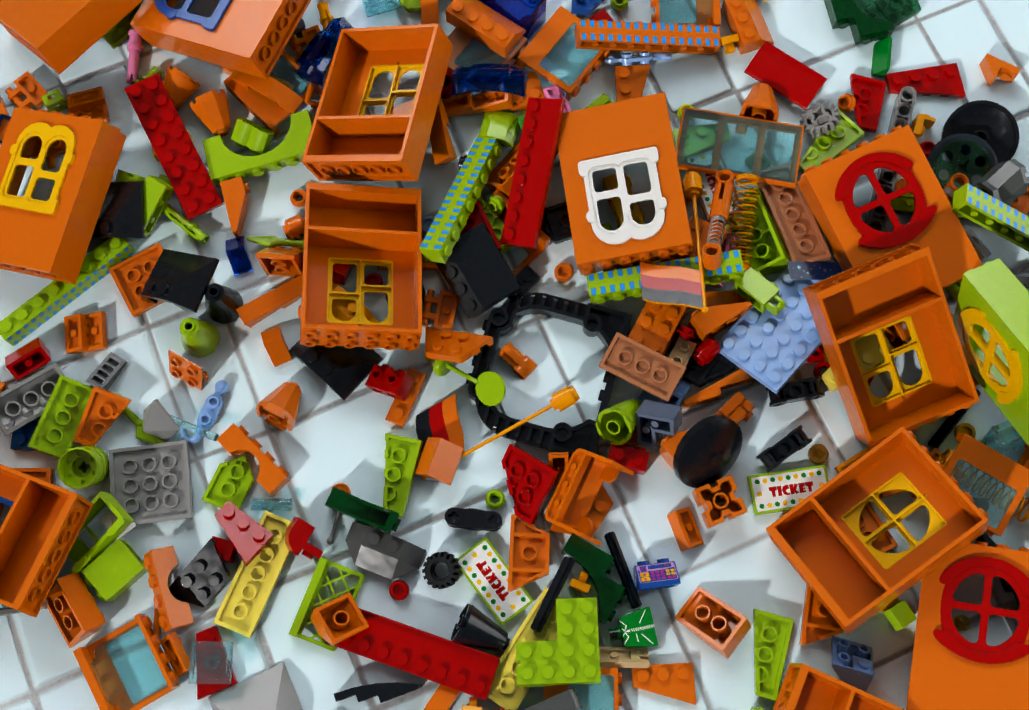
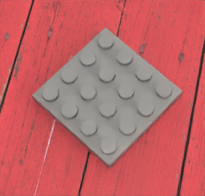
[108,440,193,526]

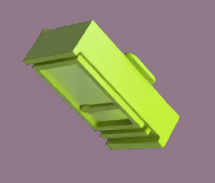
[68,491,134,573]

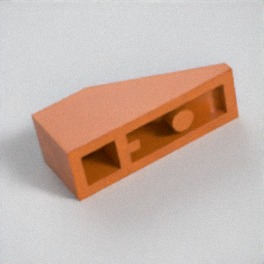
[220,176,251,239]

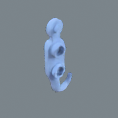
[605,52,672,66]
[180,380,229,444]

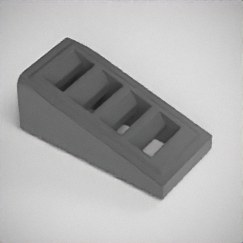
[86,352,127,391]

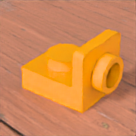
[911,113,936,139]

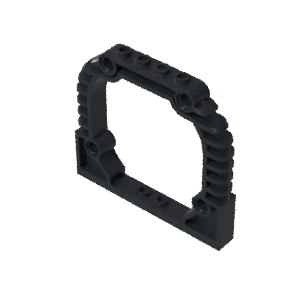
[466,292,633,458]

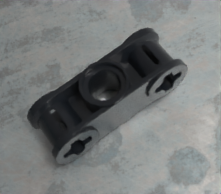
[765,376,825,407]
[756,425,813,473]
[444,508,502,532]

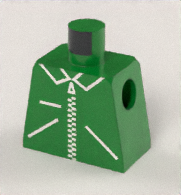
[608,606,658,647]

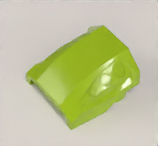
[479,110,520,148]

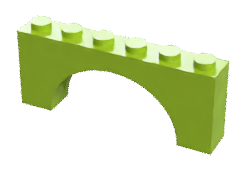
[202,109,313,186]

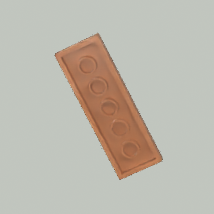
[757,163,831,262]

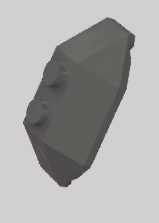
[345,522,426,580]

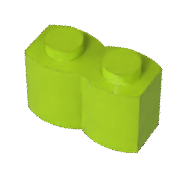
[231,118,275,155]

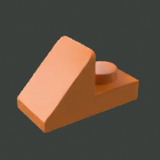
[979,54,1021,86]

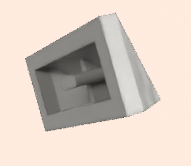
[143,399,180,441]

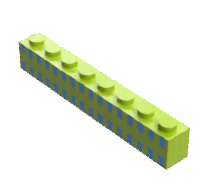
[419,136,502,264]
[952,183,1029,252]
[0,238,136,346]
[586,249,744,304]

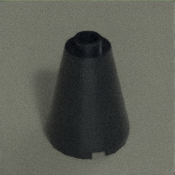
[205,283,243,324]
[451,604,510,652]

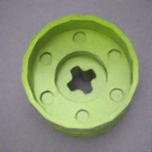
[57,446,109,489]

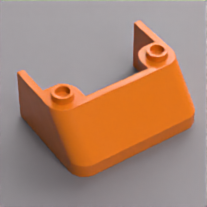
[545,448,634,546]

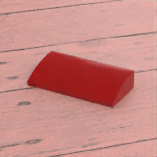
[744,41,827,110]

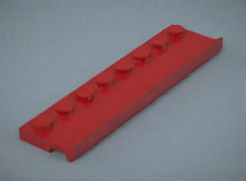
[500,97,565,249]
[333,608,500,700]

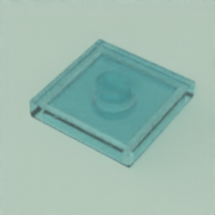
[188,641,234,684]

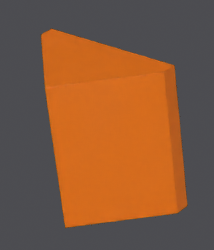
[414,437,464,486]

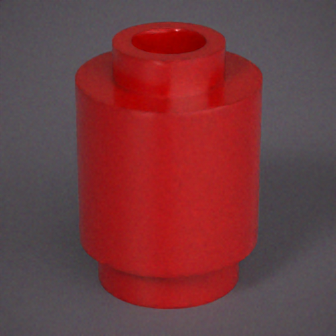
[692,337,721,366]

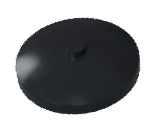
[941,100,1019,175]
[673,415,743,488]

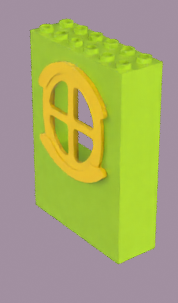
[953,258,1029,446]

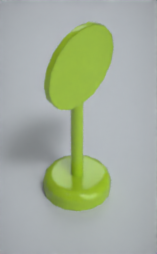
[433,359,506,406]

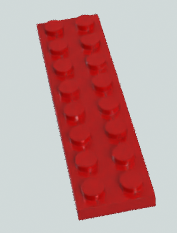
[124,73,224,220]

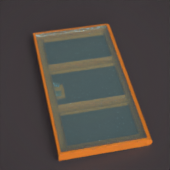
[676,107,804,189]

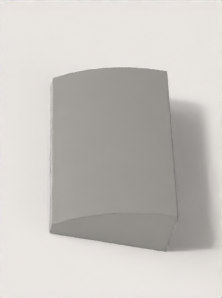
[0,363,65,436]

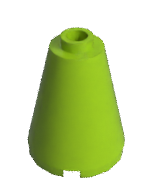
[180,317,220,358]
[595,399,641,445]

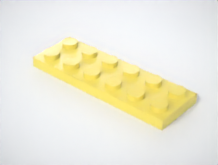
[213,510,291,638]
[487,587,562,710]

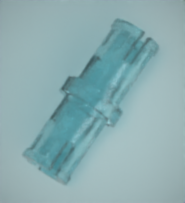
[251,496,292,512]

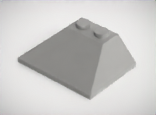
[208,662,303,710]

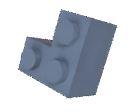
[636,399,682,448]

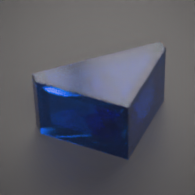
[225,236,253,276]

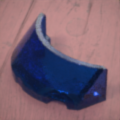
[296,17,354,87]
[451,63,528,97]

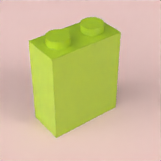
[81,538,148,603]

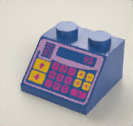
[633,558,681,592]

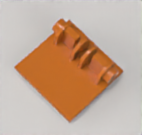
[168,349,209,391]

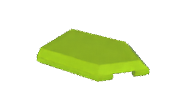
[201,454,255,509]

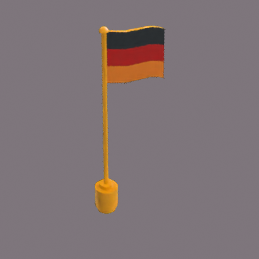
[640,171,709,313]
[415,385,580,481]

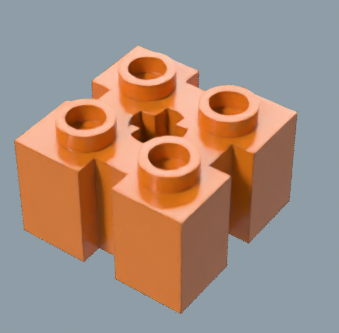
[692,475,748,529]

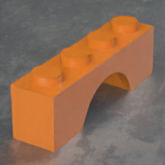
[216,423,290,497]
[143,545,194,633]

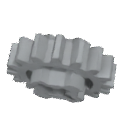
[799,102,841,138]

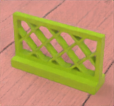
[289,557,365,651]

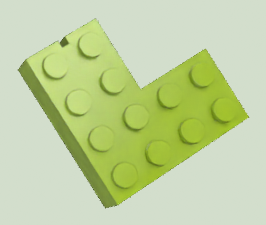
[516,597,601,687]

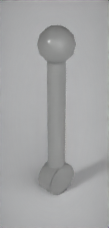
[326,512,341,545]

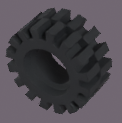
[422,552,461,589]

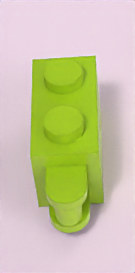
[734,267,786,315]

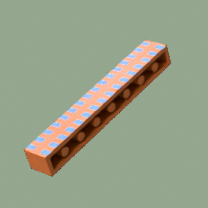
[575,19,721,55]

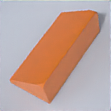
[667,507,704,552]

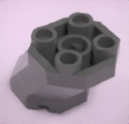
[972,159,1029,206]

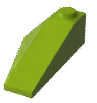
[743,195,790,275]

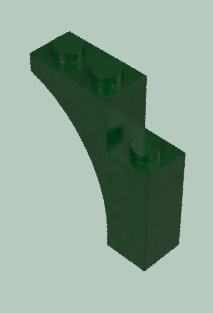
[824,0,895,45]
[325,487,401,534]
[562,533,626,624]

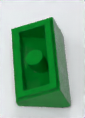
[871,37,892,78]

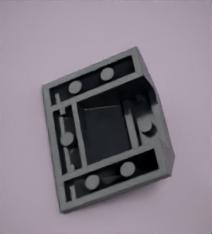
[91,181,145,239]
[141,249,220,313]
[289,340,384,401]

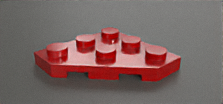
[501,444,559,524]

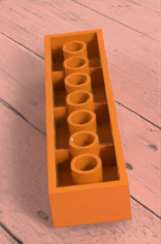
[628,216,727,356]

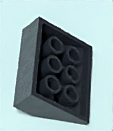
[435,223,522,319]

